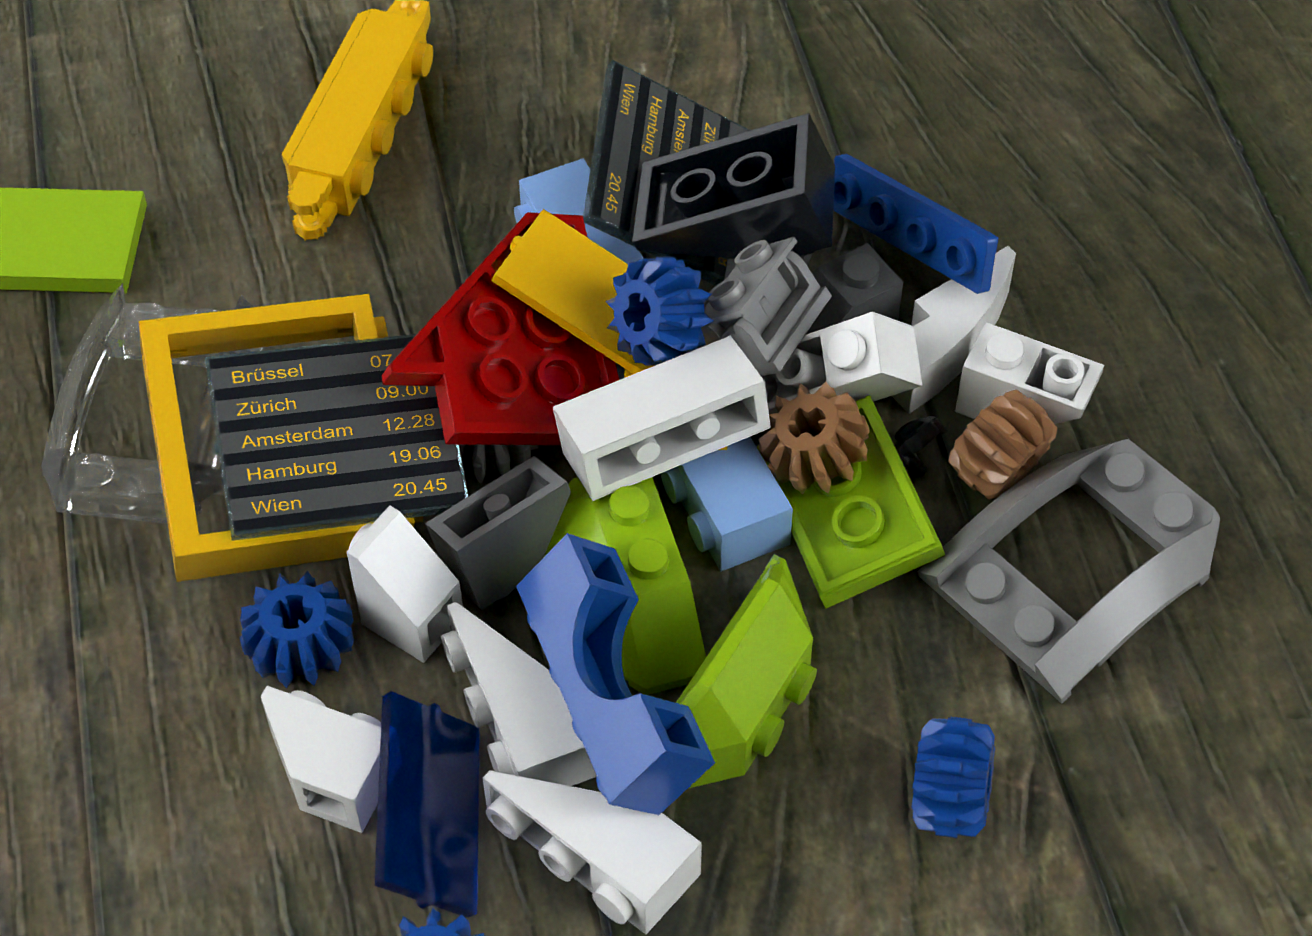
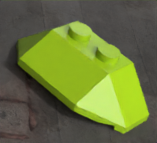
[543,477,706,695]
[676,554,817,788]

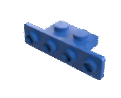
[833,154,999,294]

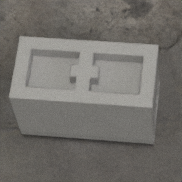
[701,237,832,376]

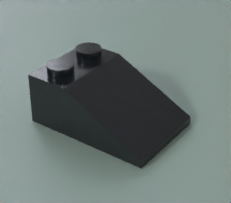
[632,113,835,259]

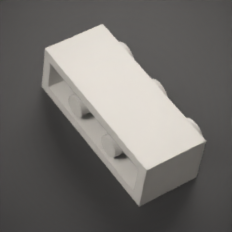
[553,335,771,501]

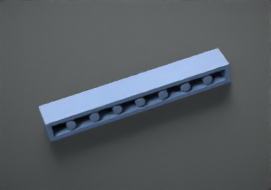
[514,158,793,572]

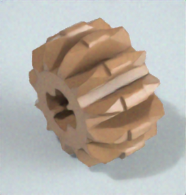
[759,382,869,495]
[948,389,1057,500]

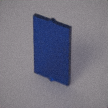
[374,691,480,918]

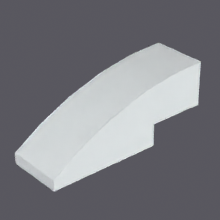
[892,246,1016,414]

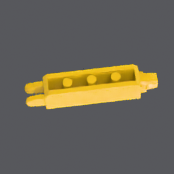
[282,0,433,241]

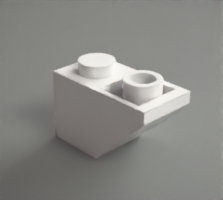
[955,322,1104,424]
[347,506,463,663]
[261,686,399,833]

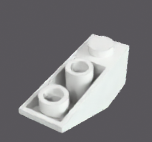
[761,311,922,414]
[441,602,597,786]
[483,771,702,935]

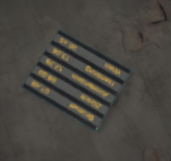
[583,60,750,286]
[205,334,468,541]

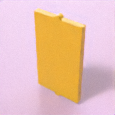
[491,209,655,374]

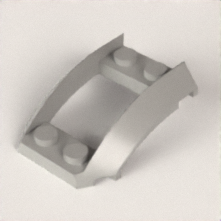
[917,439,1220,704]

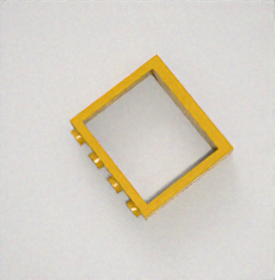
[138,294,423,582]

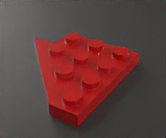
[381,212,619,445]

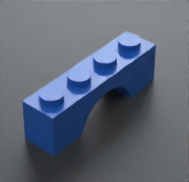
[516,533,715,815]

